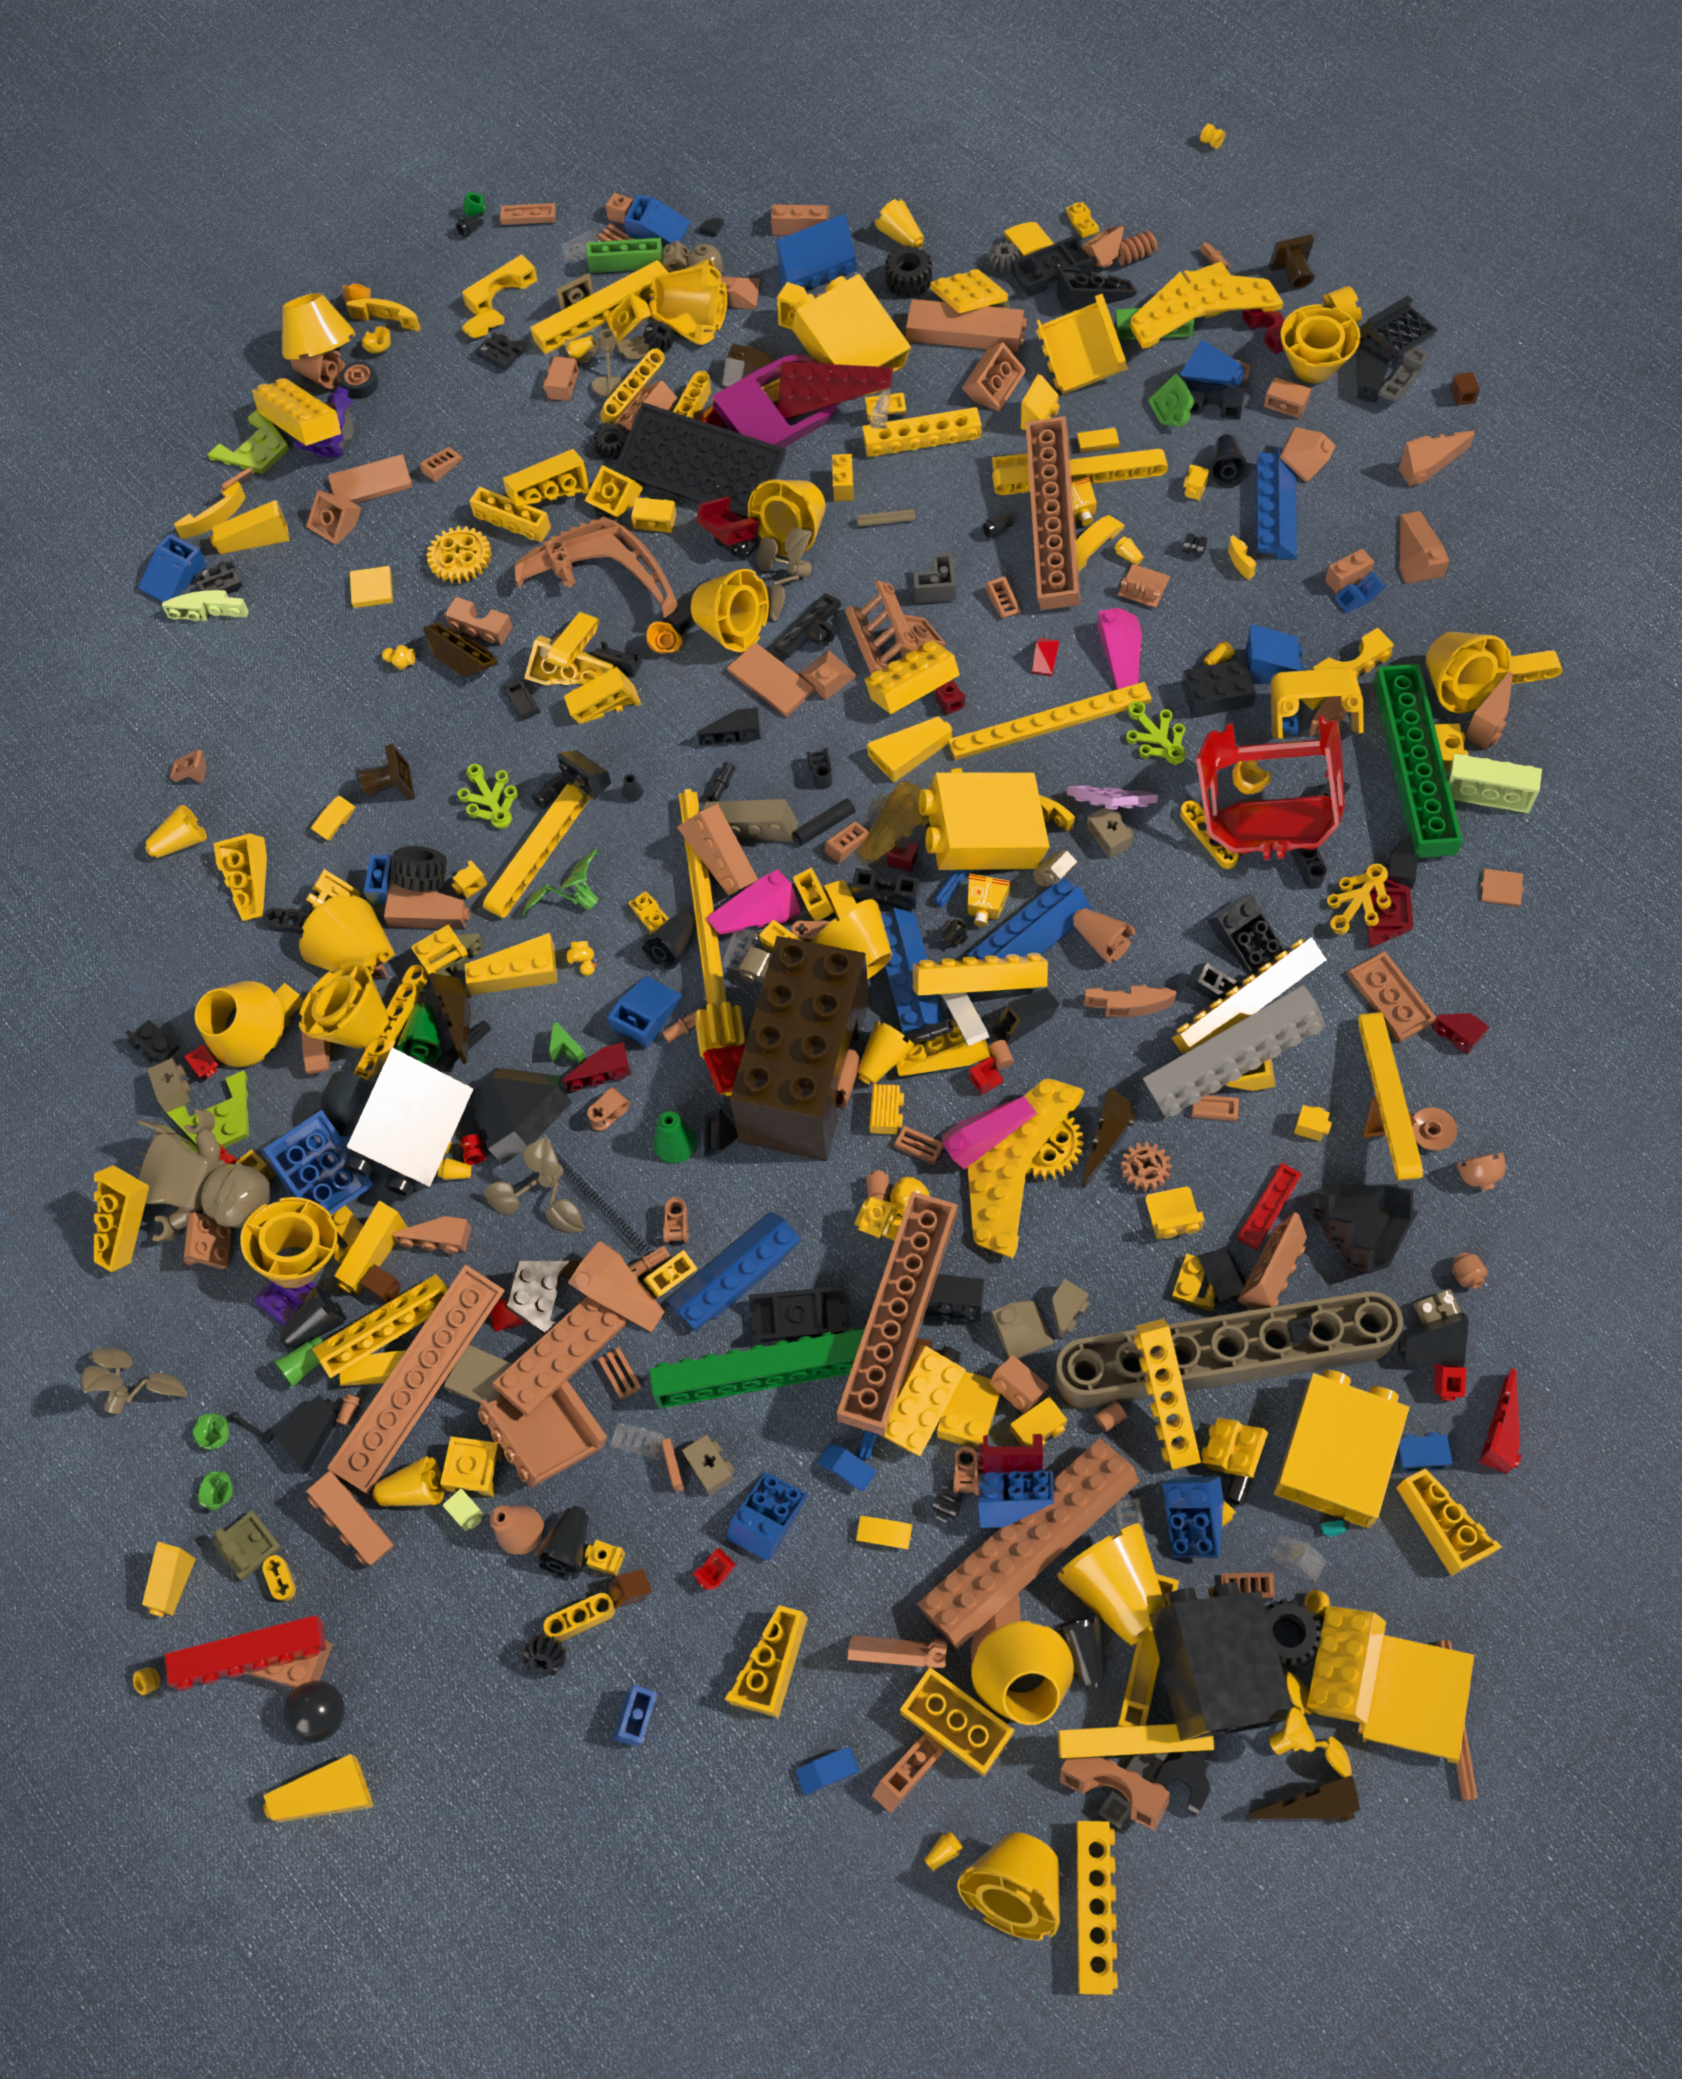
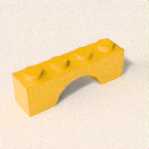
[462,254,538,316]
[1312,628,1394,678]

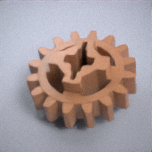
[1121,1142,1172,1192]

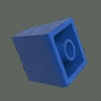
[1180,340,1245,387]
[1245,625,1303,683]

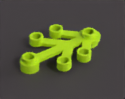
[1126,701,1186,764]
[457,764,518,829]

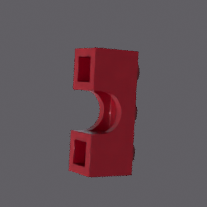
[1241,308,1285,355]

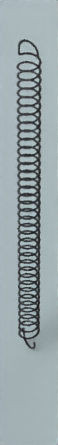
[555,1152,650,1254]

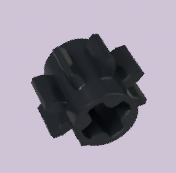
[941,919,968,946]
[932,1490,962,1523]

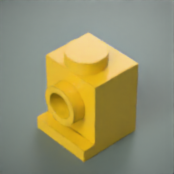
[1183,464,1209,500]
[451,860,487,899]
[236,1149,275,1181]
[585,1540,626,1577]

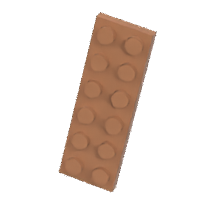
[493,1296,627,1417]

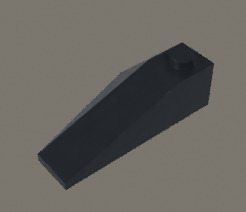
[1056,267,1137,311]

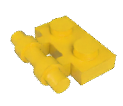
[306,869,361,909]

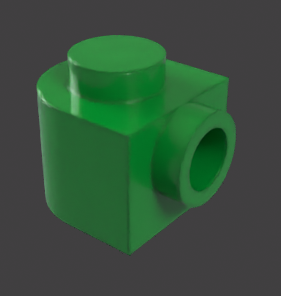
[462,192,486,216]

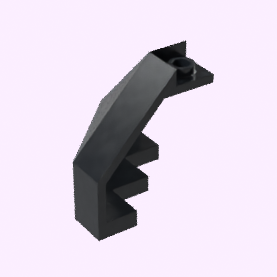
[469,1068,572,1165]
[1310,1184,1418,1274]

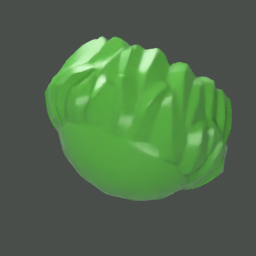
[193,1413,229,1450]
[197,1471,234,1511]

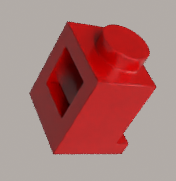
[1433,1364,1467,1401]

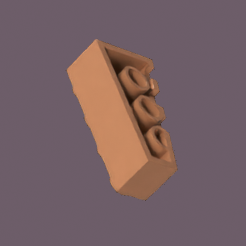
[677,804,758,896]
[306,1471,395,1566]
[223,1638,333,1688]

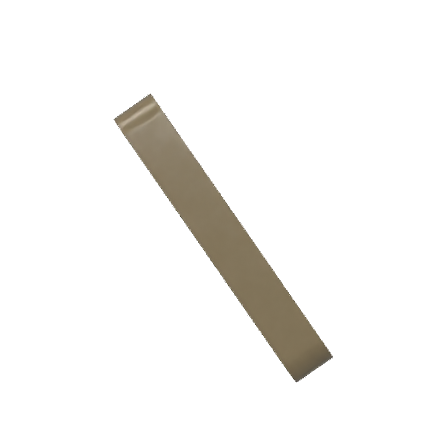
[1054,1291,1403,1408]

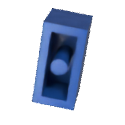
[364,854,392,905]
[1395,1432,1453,1474]
[611,1685,658,1747]

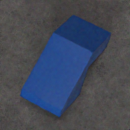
[1334,571,1386,613]
[817,1443,877,1491]
[796,1747,860,1796]

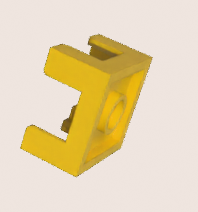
[440,1437,503,1497]

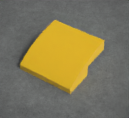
[1004,222,1054,257]

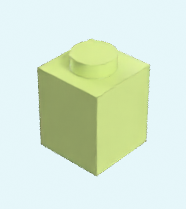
[443,1489,484,1531]

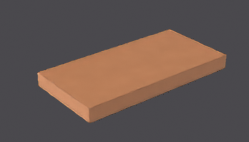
[328,454,413,504]
[727,642,815,717]
[1347,951,1436,1043]

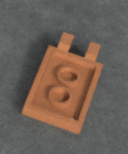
[848,1635,947,1667]

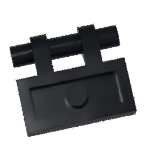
[475,332,525,371]
[195,560,243,593]

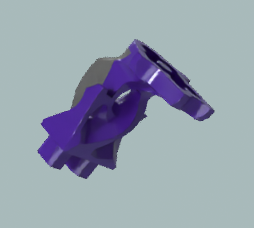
[294,387,354,458]

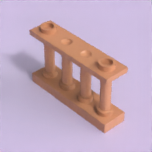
[845,580,918,674]

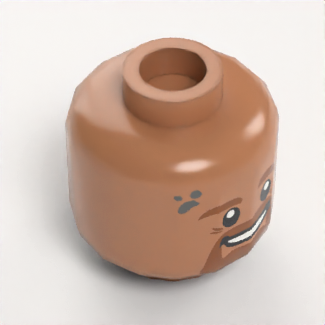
[1451,1252,1488,1289]

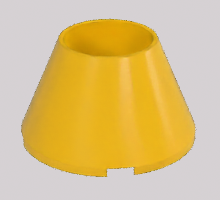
[282,293,355,360]
[1280,304,1360,384]
[748,480,826,557]
[691,569,769,652]
[1426,631,1511,713]
[811,899,892,979]
[299,962,388,1049]
[195,981,284,1067]
[240,1197,338,1288]
[971,1621,1074,1725]
[957,1832,1060,1940]

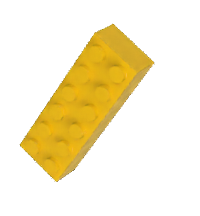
[252,378,341,446]

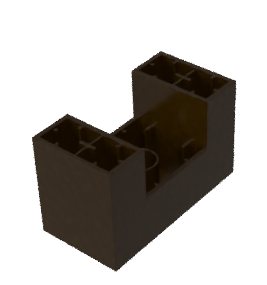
[730,936,869,1161]

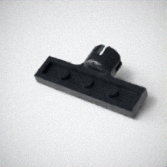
[773,593,841,658]

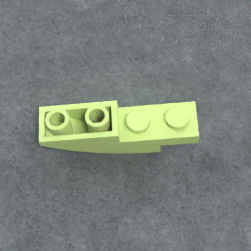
[162,590,249,621]

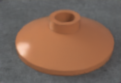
[1412,1107,1457,1151]

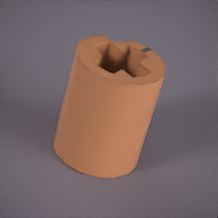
[988,1040,1015,1070]
[1094,1401,1127,1432]

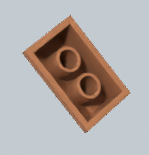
[771,205,830,235]
[962,342,1026,411]
[614,380,677,435]

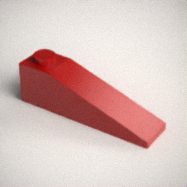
[1479,1368,1521,1474]

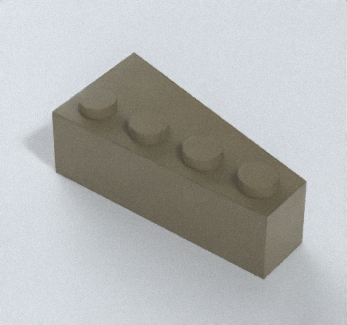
[704,799,798,843]

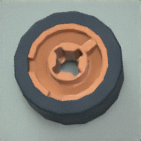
[340,361,379,399]

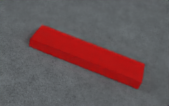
[1237,1163,1302,1250]

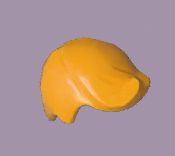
[342,284,371,303]
[646,622,683,654]

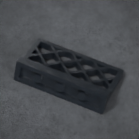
[1360,296,1438,358]

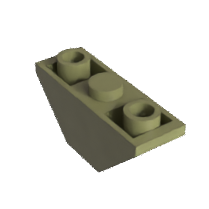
[431,933,484,977]

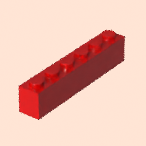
[165,1615,326,1691]

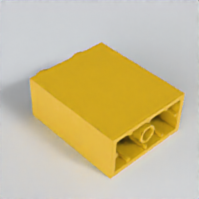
[792,274,911,373]
[919,773,1050,870]
[1273,1370,1409,1529]

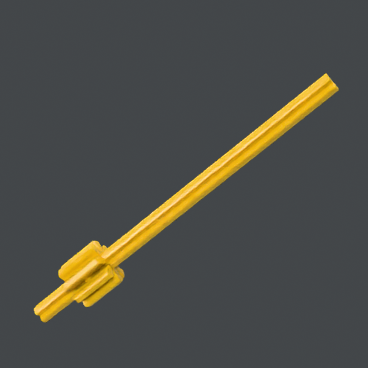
[678,789,746,1096]

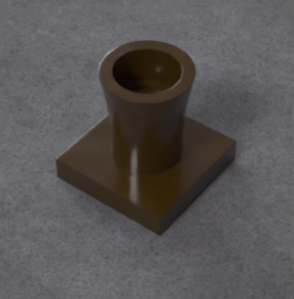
[1269,234,1315,290]
[359,743,415,801]

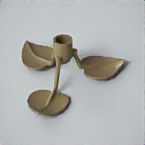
[565,329,649,397]
[757,528,812,621]
[484,1136,586,1233]
[82,1348,188,1414]

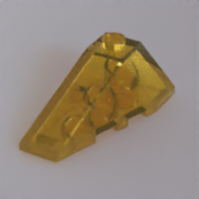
[858,781,930,861]

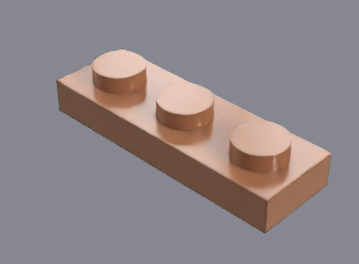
[500,203,556,225]

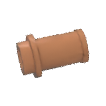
[335,1394,361,1427]

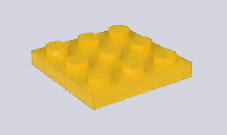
[930,269,1008,313]

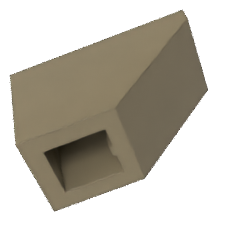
[1051,1279,1090,1339]

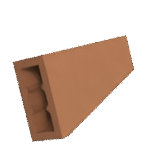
[384,879,470,930]

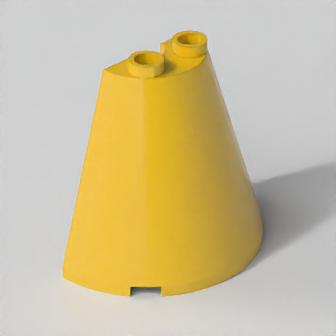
[649,265,727,345]
[299,895,395,974]
[1057,1523,1166,1646]

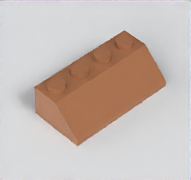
[1237,1212,1307,1310]

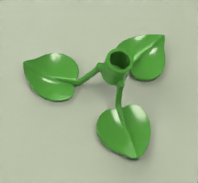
[523,848,599,916]

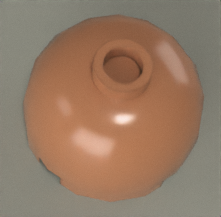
[1456,1152,1506,1191]

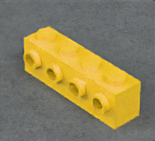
[470,487,551,542]

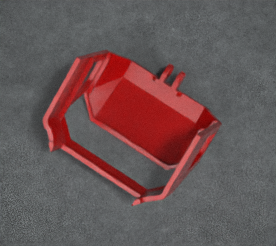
[1196,715,1345,860]

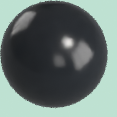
[282,1680,345,1744]

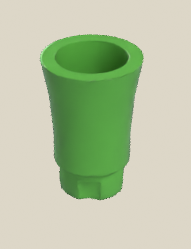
[274,1337,323,1387]

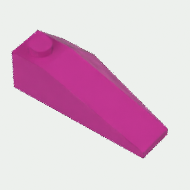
[1097,608,1142,690]
[707,869,801,934]
[941,1096,1037,1170]

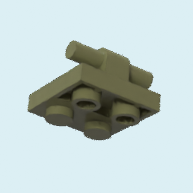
[212,1510,282,1581]

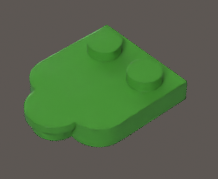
[1148,373,1194,427]

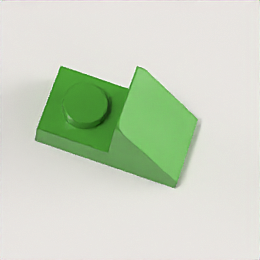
[549,1022,587,1065]

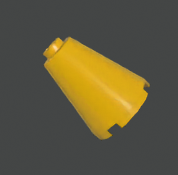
[875,198,924,249]
[145,804,207,858]
[857,1021,914,1085]
[373,1456,444,1507]

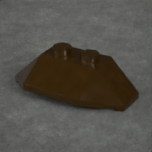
[423,622,498,677]

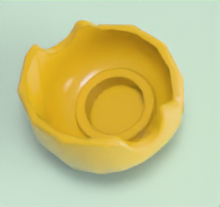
[362,326,391,354]

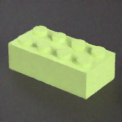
[1447,754,1542,813]

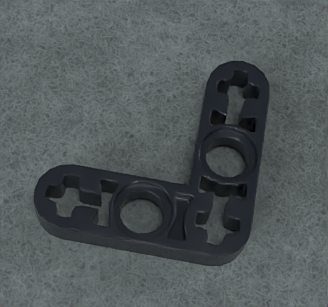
[263,890,328,934]

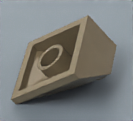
[556,273,594,311]
[991,1301,1054,1359]

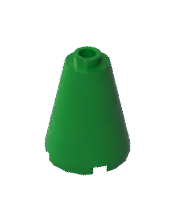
[397,1003,442,1064]
[652,1111,698,1164]

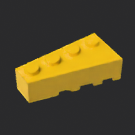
[94,1165,149,1272]
[1396,1469,1502,1576]

